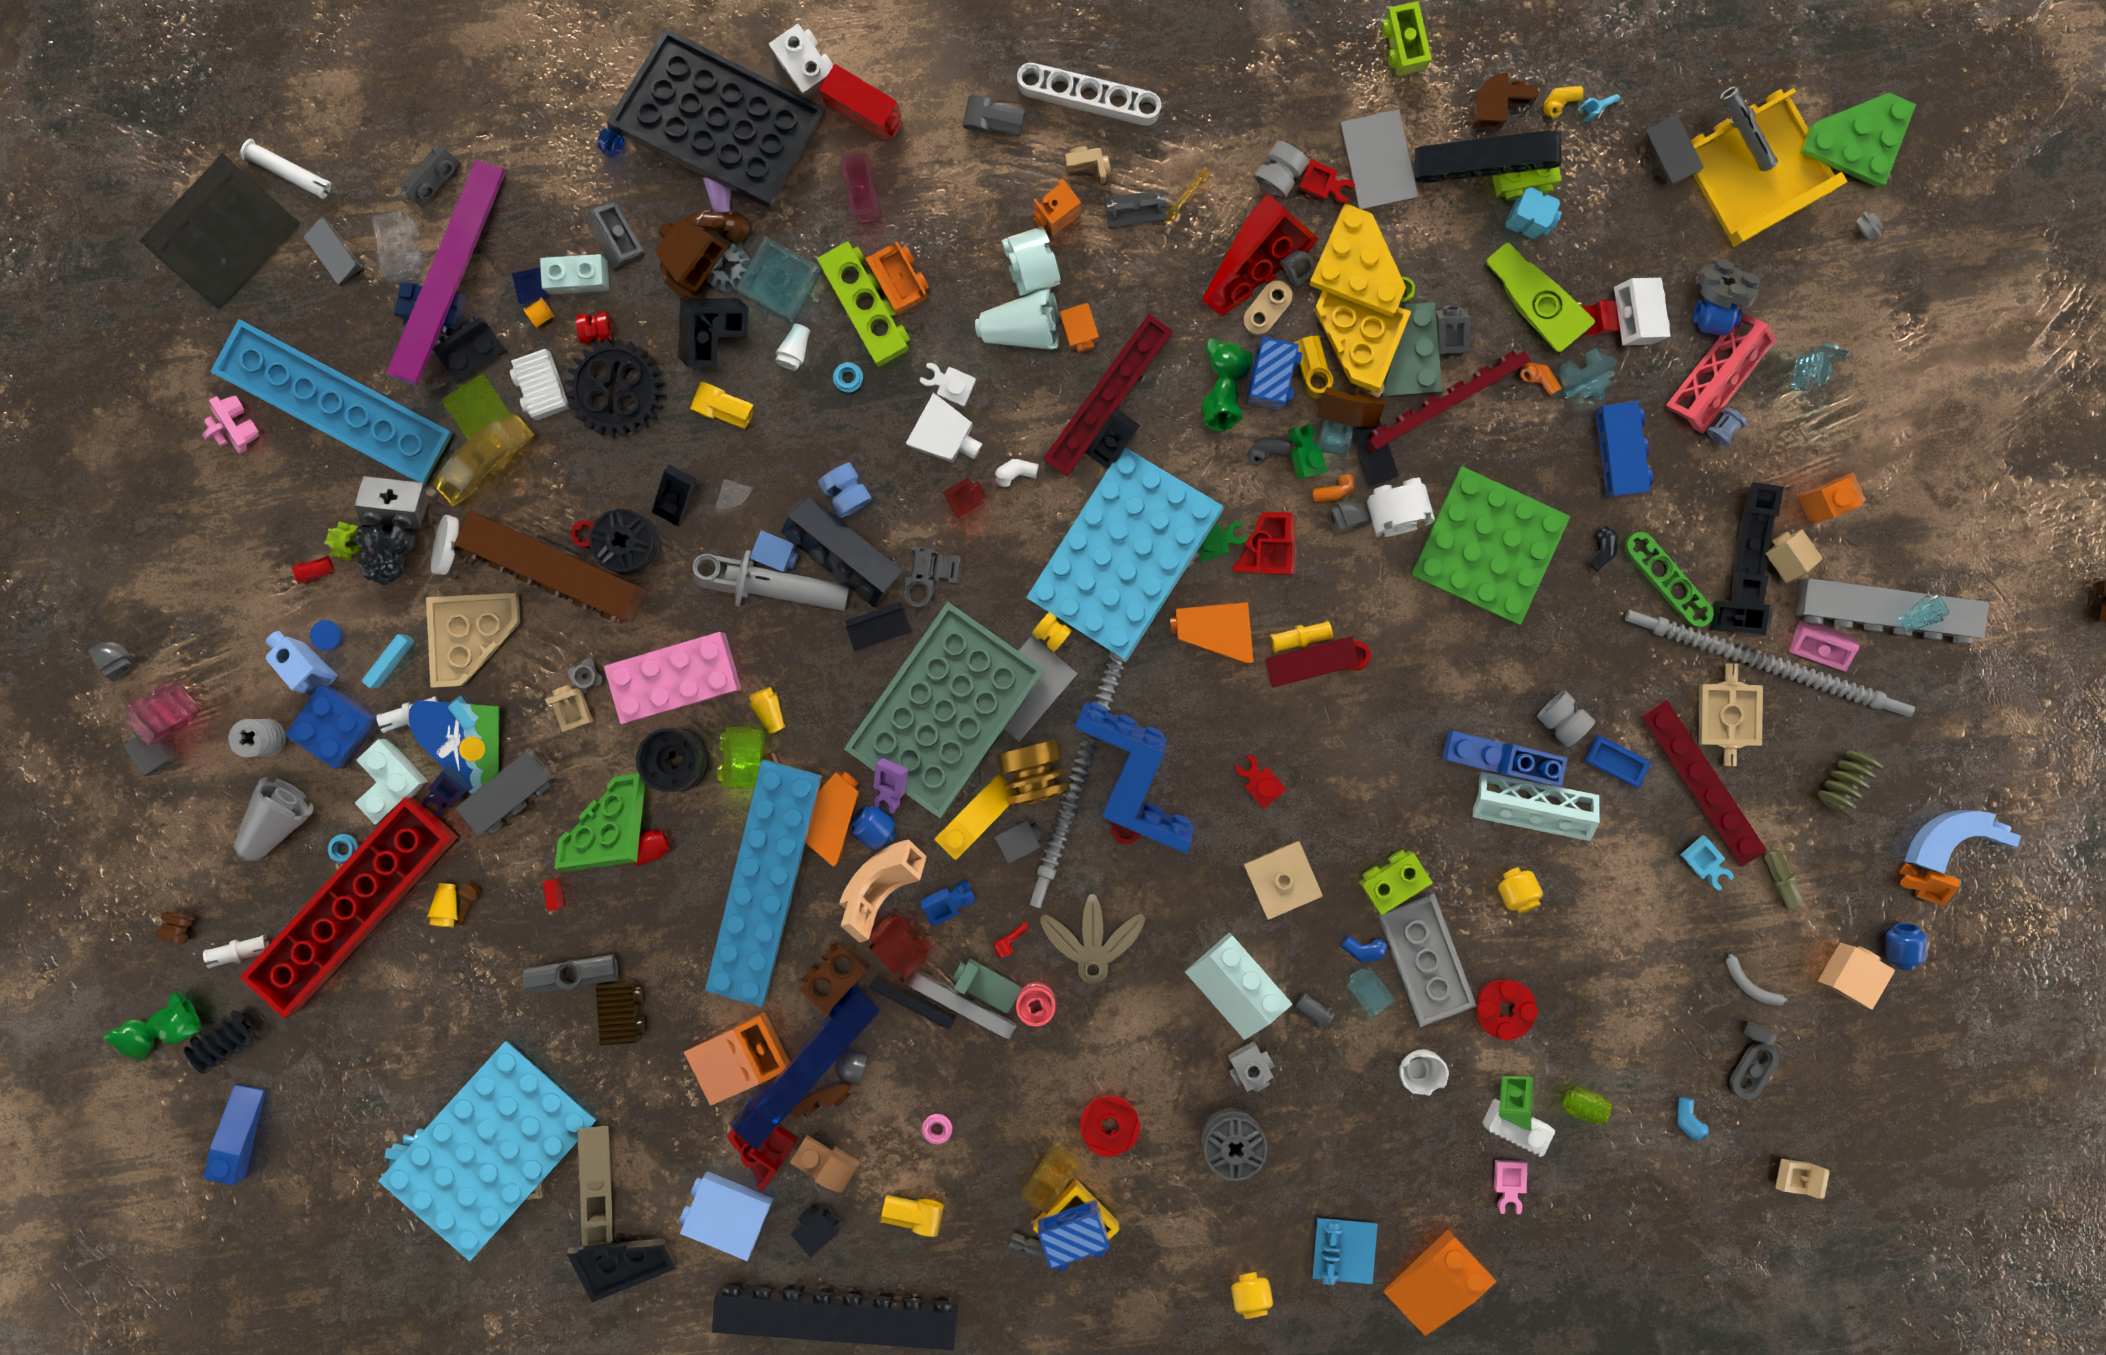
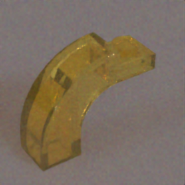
[433,413,535,506]

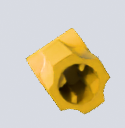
[1294,335,1333,399]
[689,381,754,429]
[881,1195,944,1237]

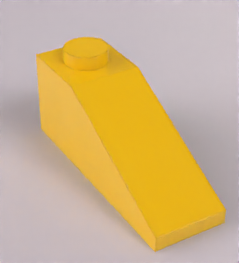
[934,774,1018,860]

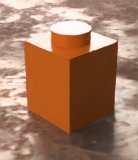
[1059,303,1099,353]

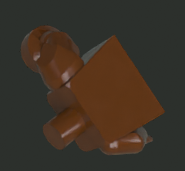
[656,209,749,298]

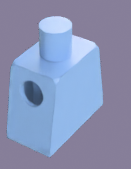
[265,631,338,696]

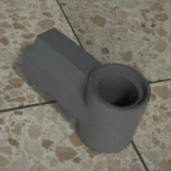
[962,95,1025,137]

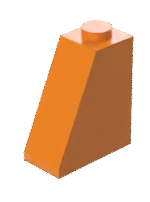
[1797,472,1866,524]
[1169,602,1254,664]
[805,771,861,867]

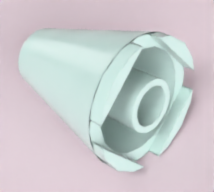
[975,288,1060,350]

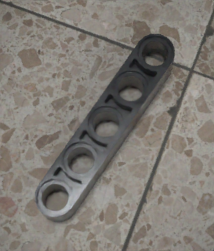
[1415,130,1561,183]

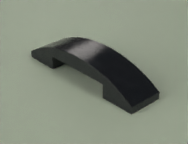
[1732,482,1784,604]

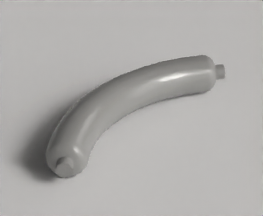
[1726,954,1788,1006]

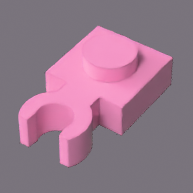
[1494,1160,1527,1214]

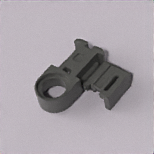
[904,546,963,608]

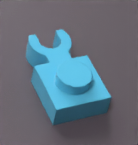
[1680,835,1734,891]

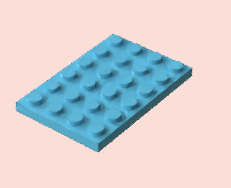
[1026,448,1225,661]
[378,1040,596,1262]

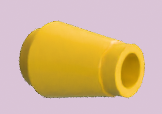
[749,687,785,734]
[427,883,458,928]

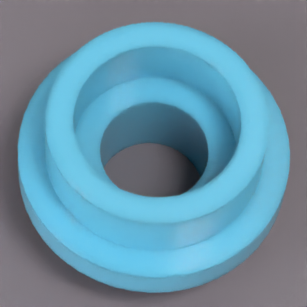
[833,362,863,393]
[328,834,359,864]

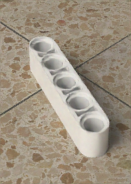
[1017,63,1161,126]

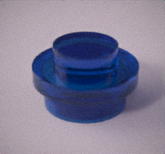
[597,127,624,157]

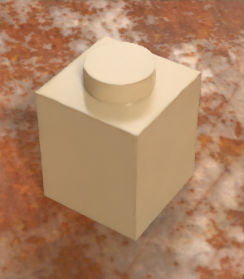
[1765,529,1823,583]

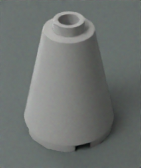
[234,777,313,862]

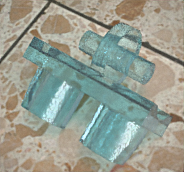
[1559,348,1617,401]

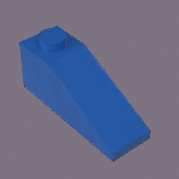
[203,1083,266,1185]

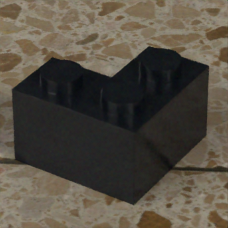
[678,298,749,367]

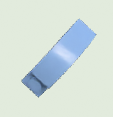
[1904,810,2021,873]

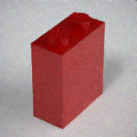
[819,64,903,142]

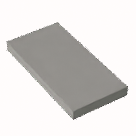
[1377,892,1477,1027]

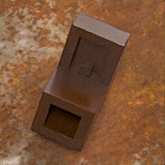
[1472,73,1538,128]

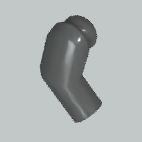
[1247,437,1290,465]

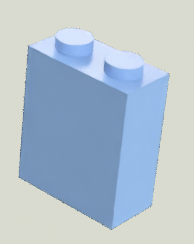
[679,1171,774,1261]

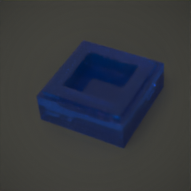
[512,267,550,304]

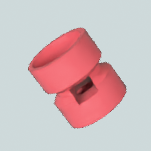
[1016,982,1056,1027]

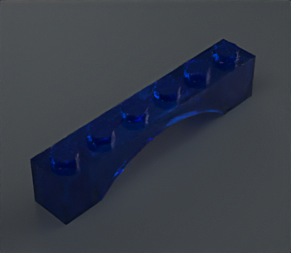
[730,986,880,1150]

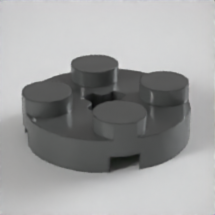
[1696,259,1760,309]

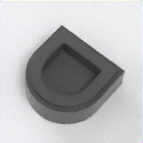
[1280,250,1316,288]

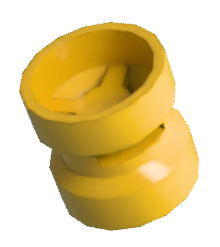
[1031,611,1073,653]

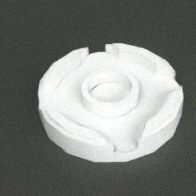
[431,515,459,575]

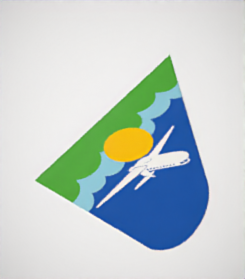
[409,700,499,795]

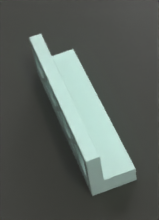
[1473,771,1600,841]

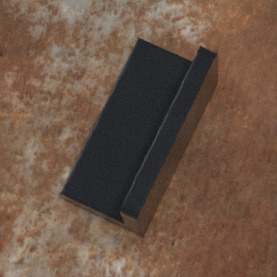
[843,602,911,651]

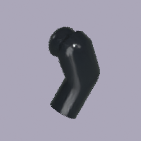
[1588,526,1618,572]

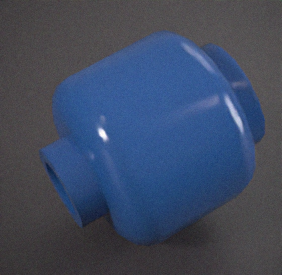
[1693,297,1742,336]
[850,805,896,850]
[1885,923,1927,970]

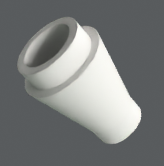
[775,324,810,371]

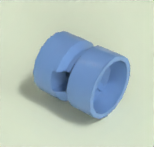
[817,462,872,519]

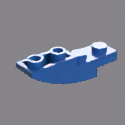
[1442,730,1568,787]

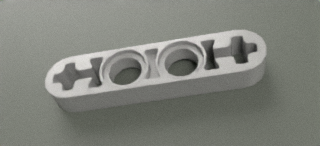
[907,970,1017,1039]

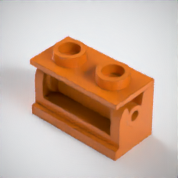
[1032,178,1081,237]
[865,241,929,315]

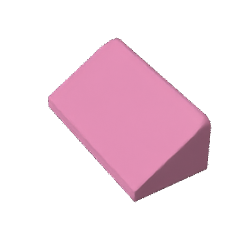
[1789,619,1860,672]

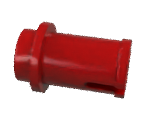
[292,555,335,585]

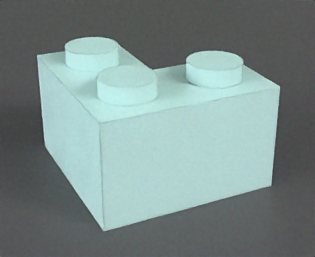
[355,739,429,825]

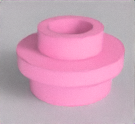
[922,1114,952,1145]

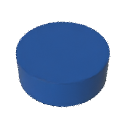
[310,620,343,650]

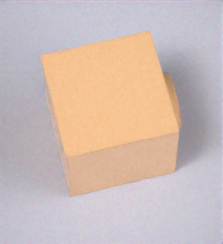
[1818,943,1895,1010]

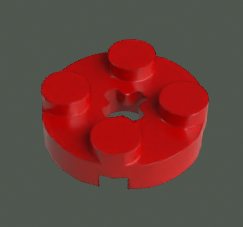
[1475,979,1538,1041]
[1080,1095,1140,1157]

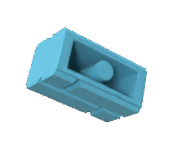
[1505,187,1562,240]

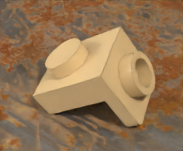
[1065,146,1111,184]
[545,685,593,732]
[1775,1159,1829,1199]

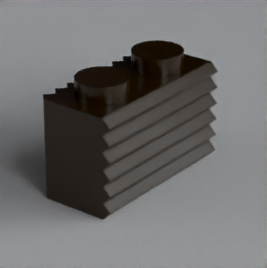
[595,980,645,1046]

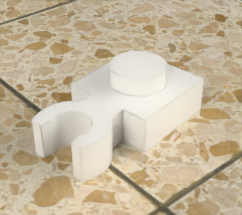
[920,363,976,407]

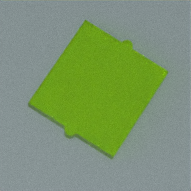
[441,373,512,444]

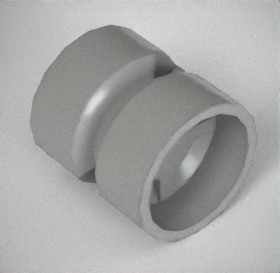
[1253,141,1309,198]
[1537,690,1595,748]

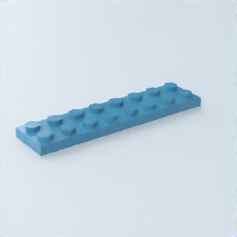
[210,319,453,485]
[705,759,822,1007]

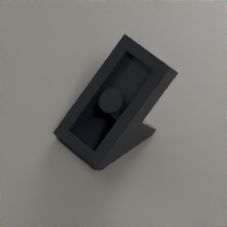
[1086,408,1140,469]
[651,464,699,526]

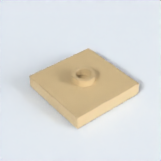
[1243,841,1323,920]

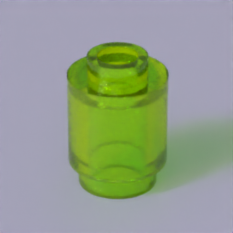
[1564,1086,1612,1125]

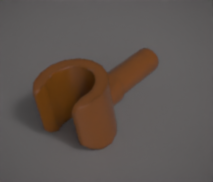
[456,881,480,925]

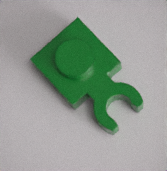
[1288,424,1328,480]
[1197,521,1248,563]

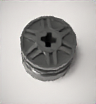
[1200,1108,1268,1181]

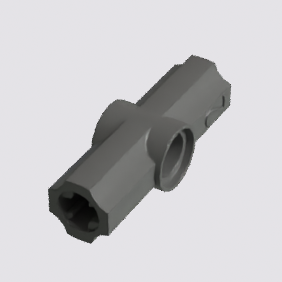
[522,954,618,995]

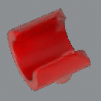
[993,922,1030,958]

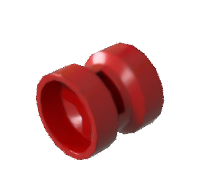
[576,311,612,344]

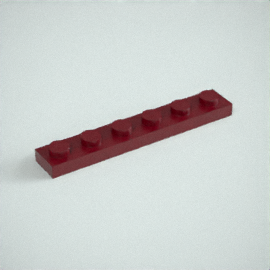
[1043,313,1173,477]
[1364,351,1531,454]
[1639,700,1767,867]

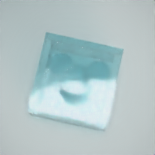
[736,236,822,324]

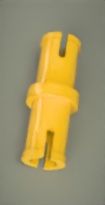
[1270,621,1333,653]

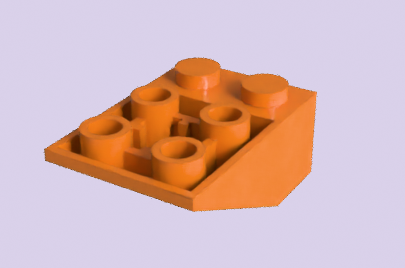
[684,1011,791,1106]

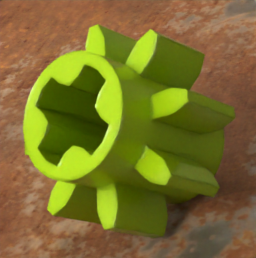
[324,522,361,561]

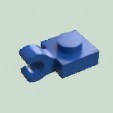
[920,880,976,927]

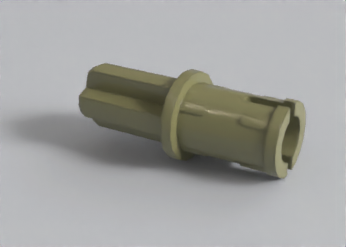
[1764,850,1805,910]

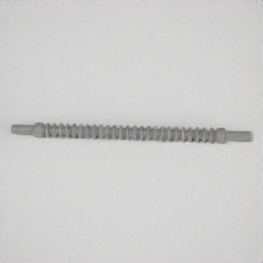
[1625,610,1915,718]
[1030,651,1126,908]

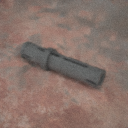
[1720,87,1778,172]

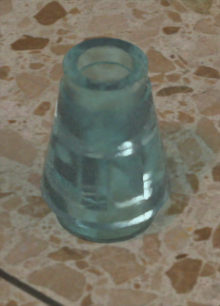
[1899,593,1949,633]

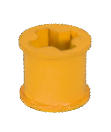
[523,297,555,329]

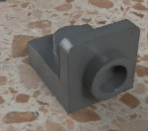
[1436,305,1470,354]

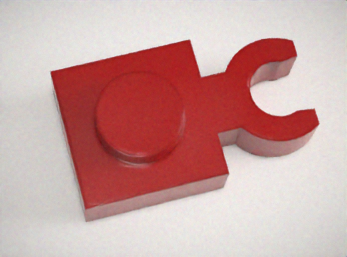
[1297,159,1355,205]
[1234,754,1287,809]

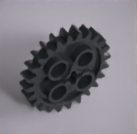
[565,339,664,437]

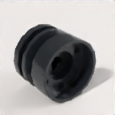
[589,508,662,575]
[636,728,710,792]

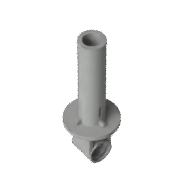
[692,550,849,611]

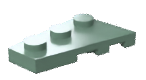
[1381,302,1442,398]

